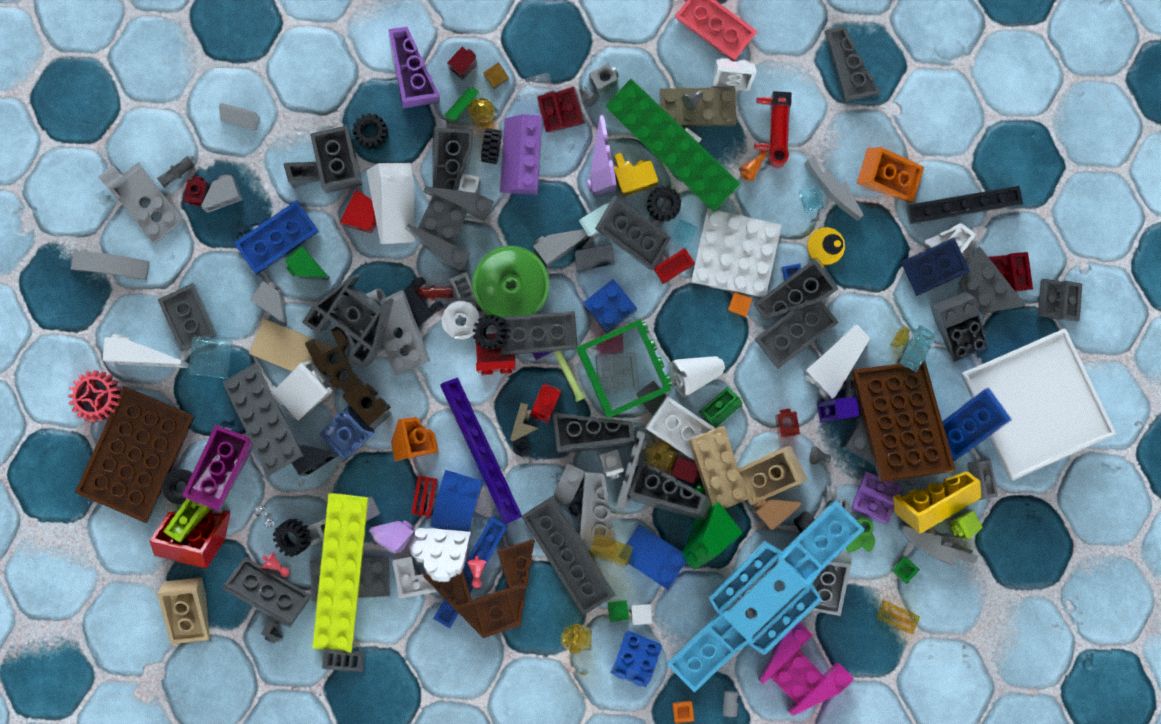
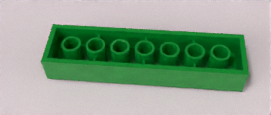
[605,78,742,212]

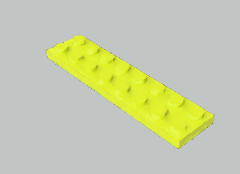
[312,493,369,653]

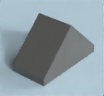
[283,162,320,188]

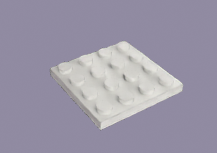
[691,209,782,298]

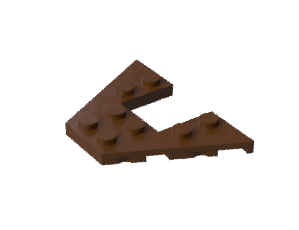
[423,539,535,638]

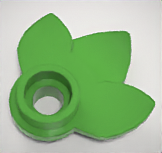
[846,518,875,552]

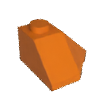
[391,417,439,461]

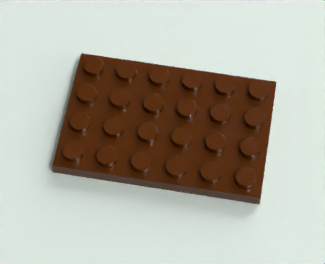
[851,360,955,483]
[75,386,195,523]

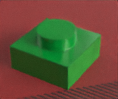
[891,556,920,584]
[607,600,629,622]

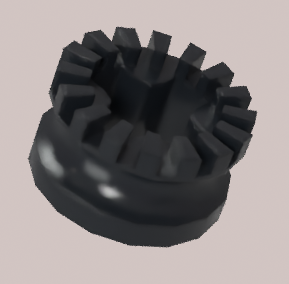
[513,439,530,456]

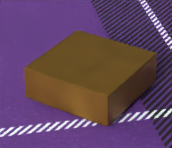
[483,62,509,89]

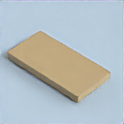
[249,319,335,371]

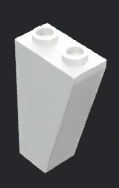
[804,324,870,400]

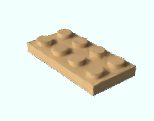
[688,426,748,509]

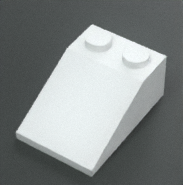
[712,58,757,91]

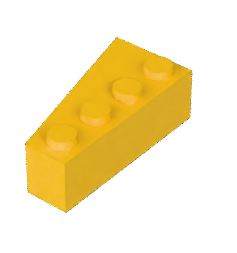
[893,471,981,534]

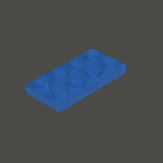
[234,200,319,275]
[942,387,1012,462]

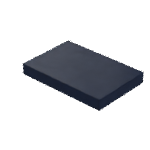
[901,237,970,296]

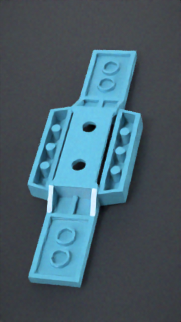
[667,500,865,693]

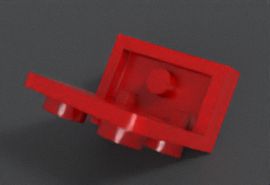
[476,333,516,375]

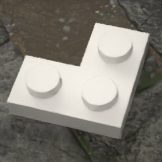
[392,557,437,599]

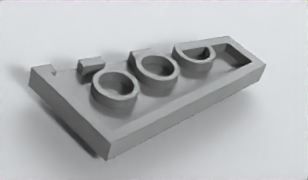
[616,431,648,510]

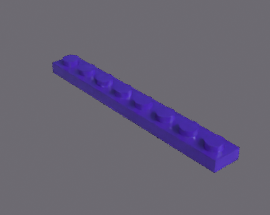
[440,377,522,525]

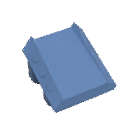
[320,405,375,461]

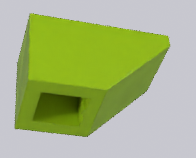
[948,510,983,539]

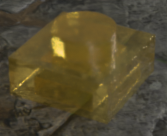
[890,326,910,348]

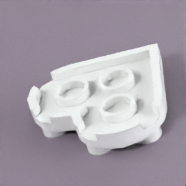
[409,528,471,582]

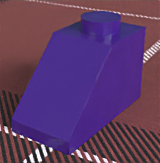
[817,397,859,423]

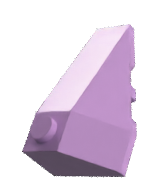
[587,115,616,196]
[369,520,415,553]

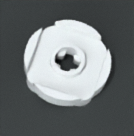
[442,301,480,340]

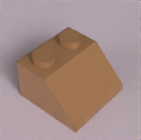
[752,499,801,531]

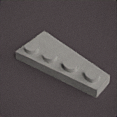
[579,472,617,552]

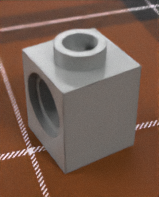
[589,63,619,94]

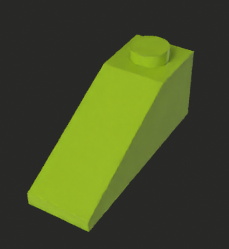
[164,499,211,543]

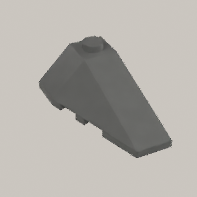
[432,126,473,190]
[753,257,838,319]

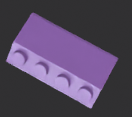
[500,114,542,195]

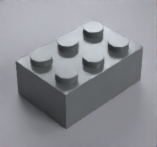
[310,125,363,193]

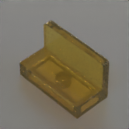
[589,534,633,568]

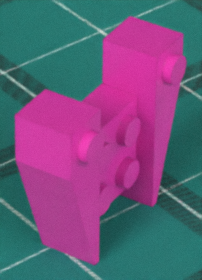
[758,622,854,716]

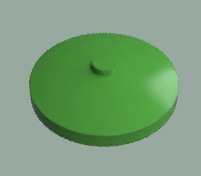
[473,246,549,317]

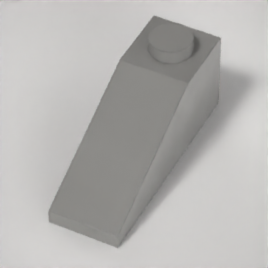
[533,229,589,267]

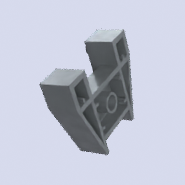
[406,186,494,272]
[302,274,394,368]

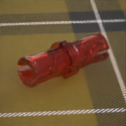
[416,285,453,300]

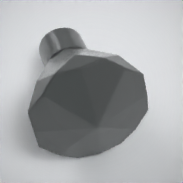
[579,87,600,108]
[682,91,703,111]
[809,447,831,465]

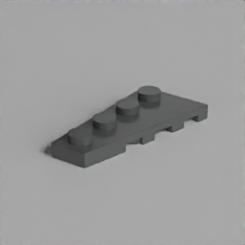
[824,26,881,103]

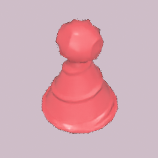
[262,552,290,577]
[467,556,487,588]

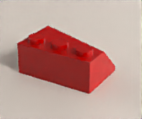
[149,510,230,569]

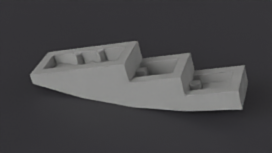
[804,156,864,220]

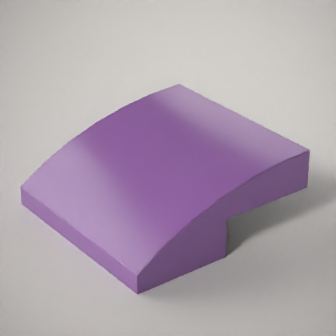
[851,472,902,525]

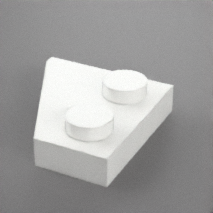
[923,223,976,253]

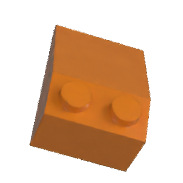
[856,147,924,203]

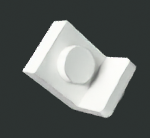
[599,450,625,480]

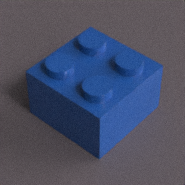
[583,279,637,334]

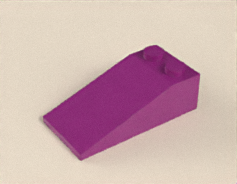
[182,425,254,511]

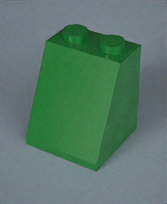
[682,502,742,570]

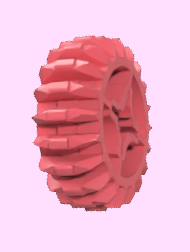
[67,370,121,422]

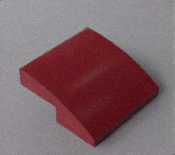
[537,86,585,133]
[988,252,1033,292]

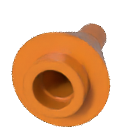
[739,151,768,181]

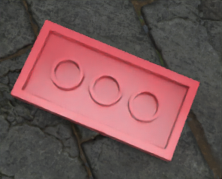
[675,0,757,61]

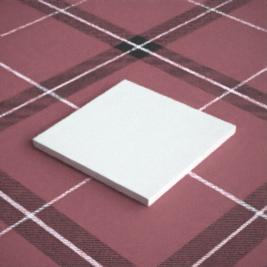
[961,328,1116,481]

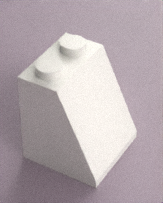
[272,360,336,421]

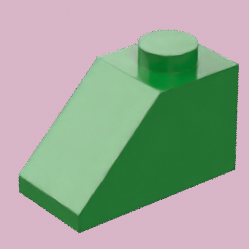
[285,247,330,280]

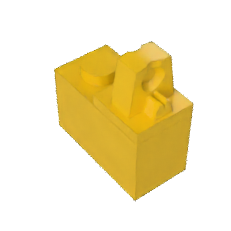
[613,153,659,198]

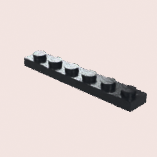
[906,186,1023,224]

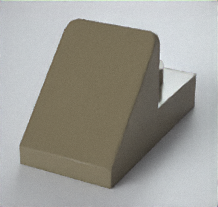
[510,403,538,442]

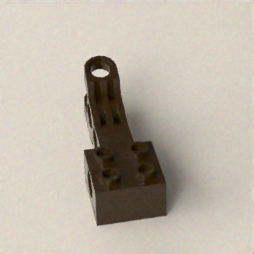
[305,326,392,429]

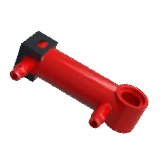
[754,91,792,168]

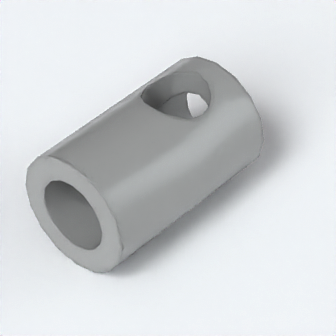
[723,691,739,717]

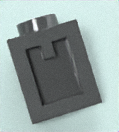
[261,616,283,643]

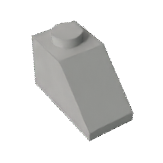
[201,175,243,213]
[250,281,287,324]
[553,464,585,507]

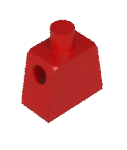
[340,190,377,233]
[531,383,563,424]

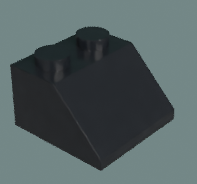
[291,444,339,476]

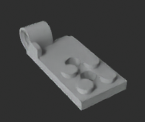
[99,163,185,244]
[365,288,430,376]

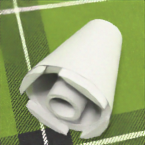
[669,356,725,397]

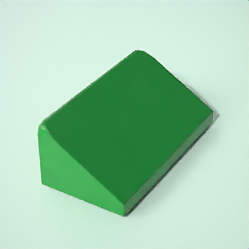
[699,386,743,428]

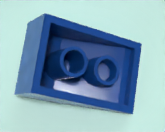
[430,470,484,532]
[618,524,686,590]

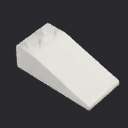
[366,163,415,244]
[103,334,191,368]

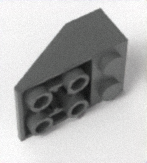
[930,291,989,362]

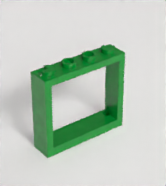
[576,319,673,419]

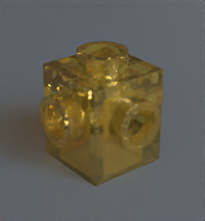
[646,441,678,471]
[561,624,592,653]

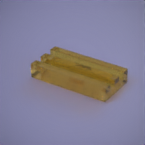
[875,600,920,635]

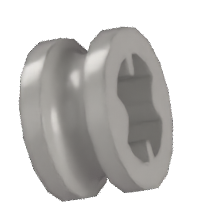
[824,485,837,503]

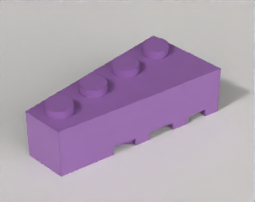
[389,27,440,109]

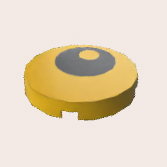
[806,227,845,266]

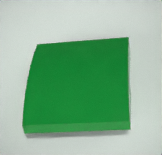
[444,87,479,124]

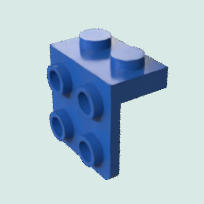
[610,631,662,687]

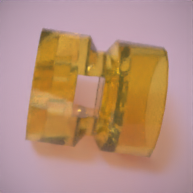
[469,98,495,129]

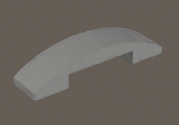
[71,251,150,280]

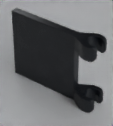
[398,277,444,335]

